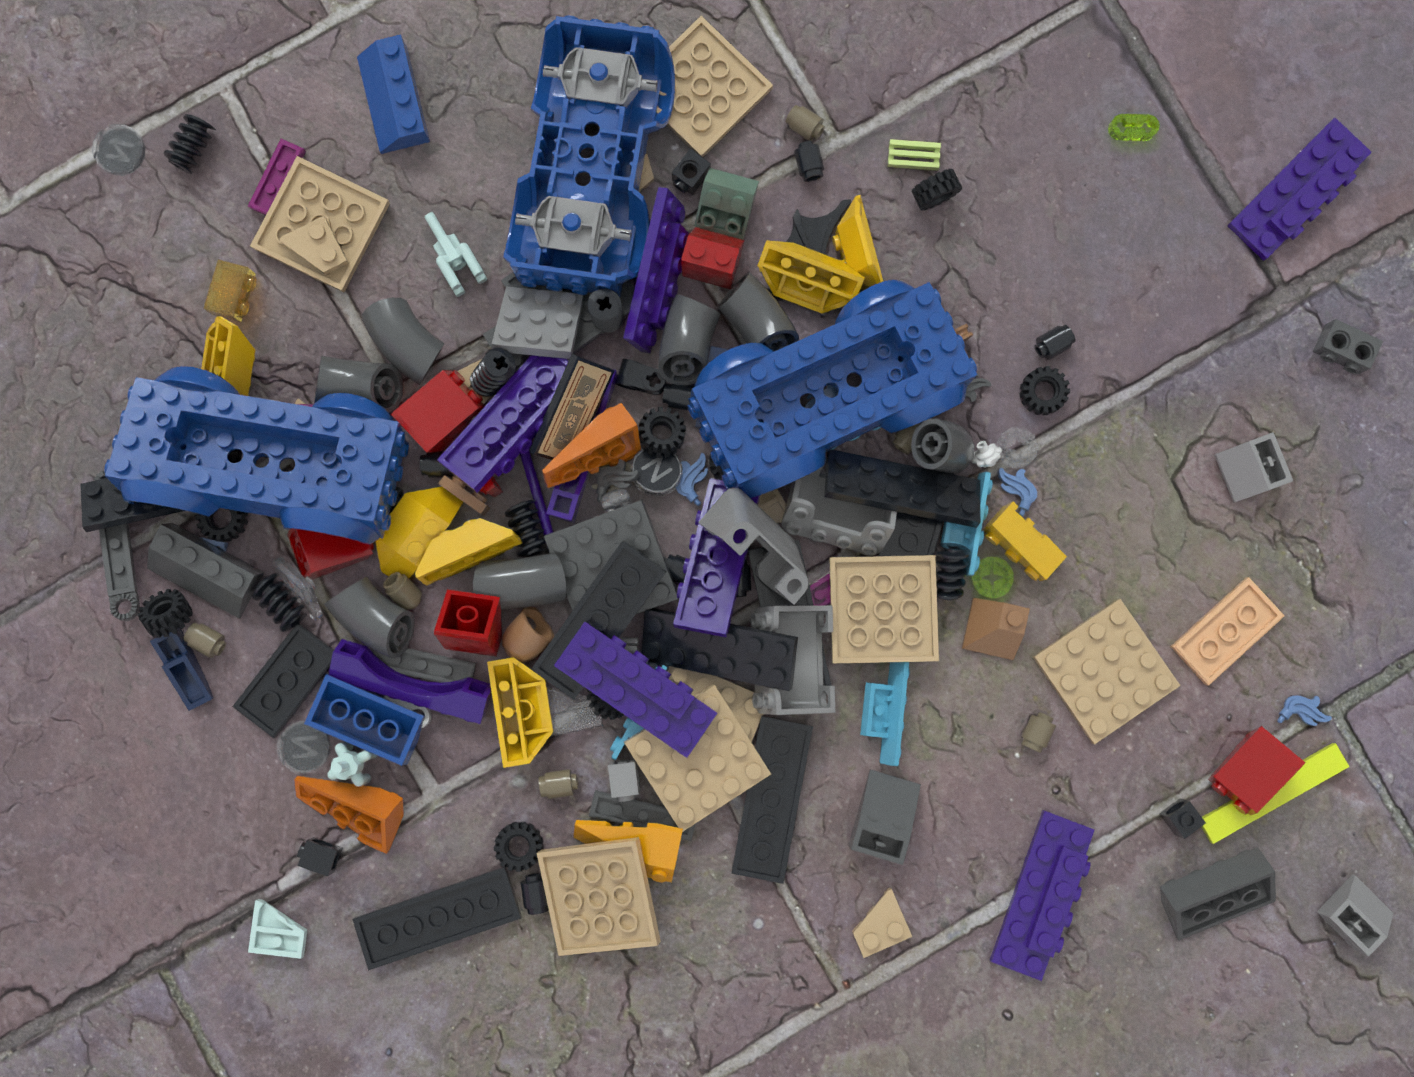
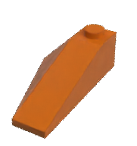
[542,403,641,488]
[294,776,404,854]

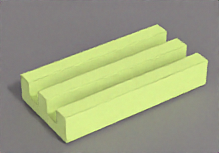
[887,139,941,171]

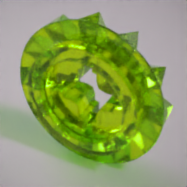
[971,557,1014,598]

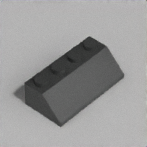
[147,523,264,618]
[1160,847,1276,941]

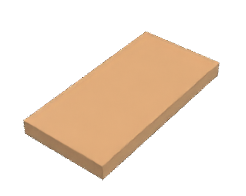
[1170,577,1284,686]

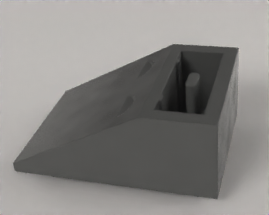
[848,769,921,865]

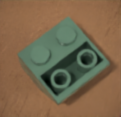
[694,168,759,240]

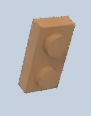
[438,475,490,516]

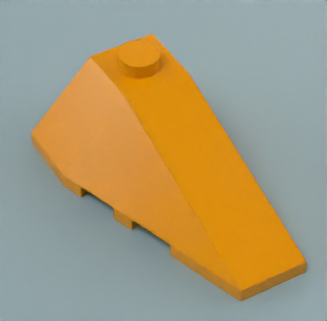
[573,820,683,883]

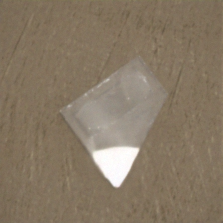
[272,556,323,621]
[547,686,603,737]

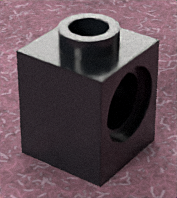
[672,148,711,195]
[1159,798,1206,839]
[297,837,343,876]

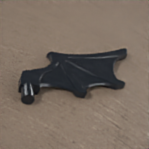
[766,199,851,301]

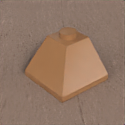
[961,598,1030,660]

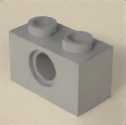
[608,759,641,802]

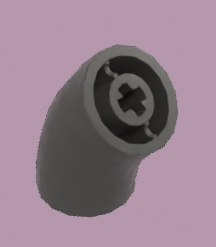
[717,272,799,351]
[658,294,721,385]
[362,297,444,385]
[314,356,403,413]
[911,419,975,474]
[473,553,566,610]
[324,576,415,658]

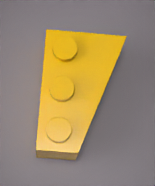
[982,501,1067,581]

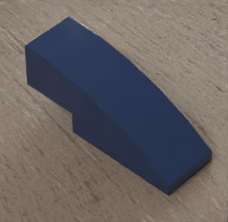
[150,628,213,711]

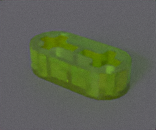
[1108,114,1160,141]

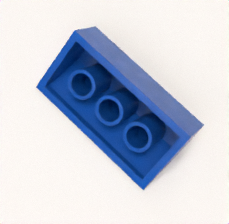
[357,34,430,154]
[304,674,424,766]

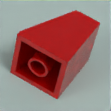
[681,227,745,289]
[391,370,485,453]
[287,529,374,583]
[434,589,502,657]
[1208,726,1306,816]

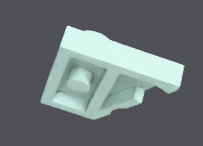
[248,899,307,959]

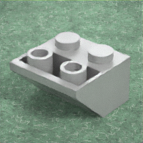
[1214,432,1293,503]
[1317,874,1393,956]

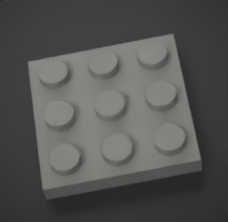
[491,286,584,359]

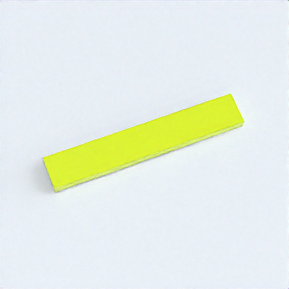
[1202,743,1349,844]

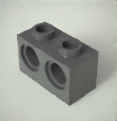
[1313,319,1383,374]

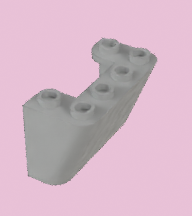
[781,459,897,556]
[698,488,808,605]
[750,605,836,715]

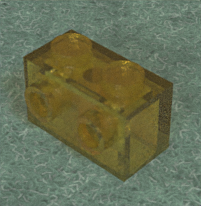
[203,259,256,322]

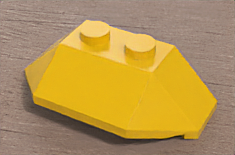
[832,195,883,291]
[757,240,865,313]
[201,316,255,396]
[375,486,463,578]
[415,518,522,586]
[487,657,554,768]

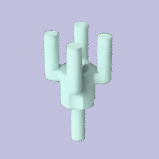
[424,212,487,297]
[327,742,378,787]

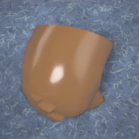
[502,607,554,663]

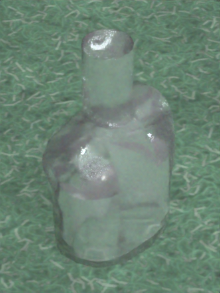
[600,488,631,512]

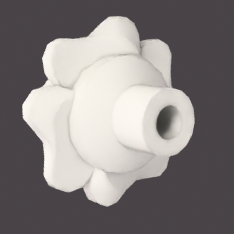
[972,441,1002,468]

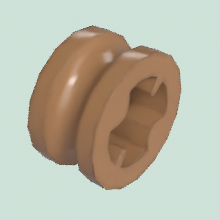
[955,324,973,342]

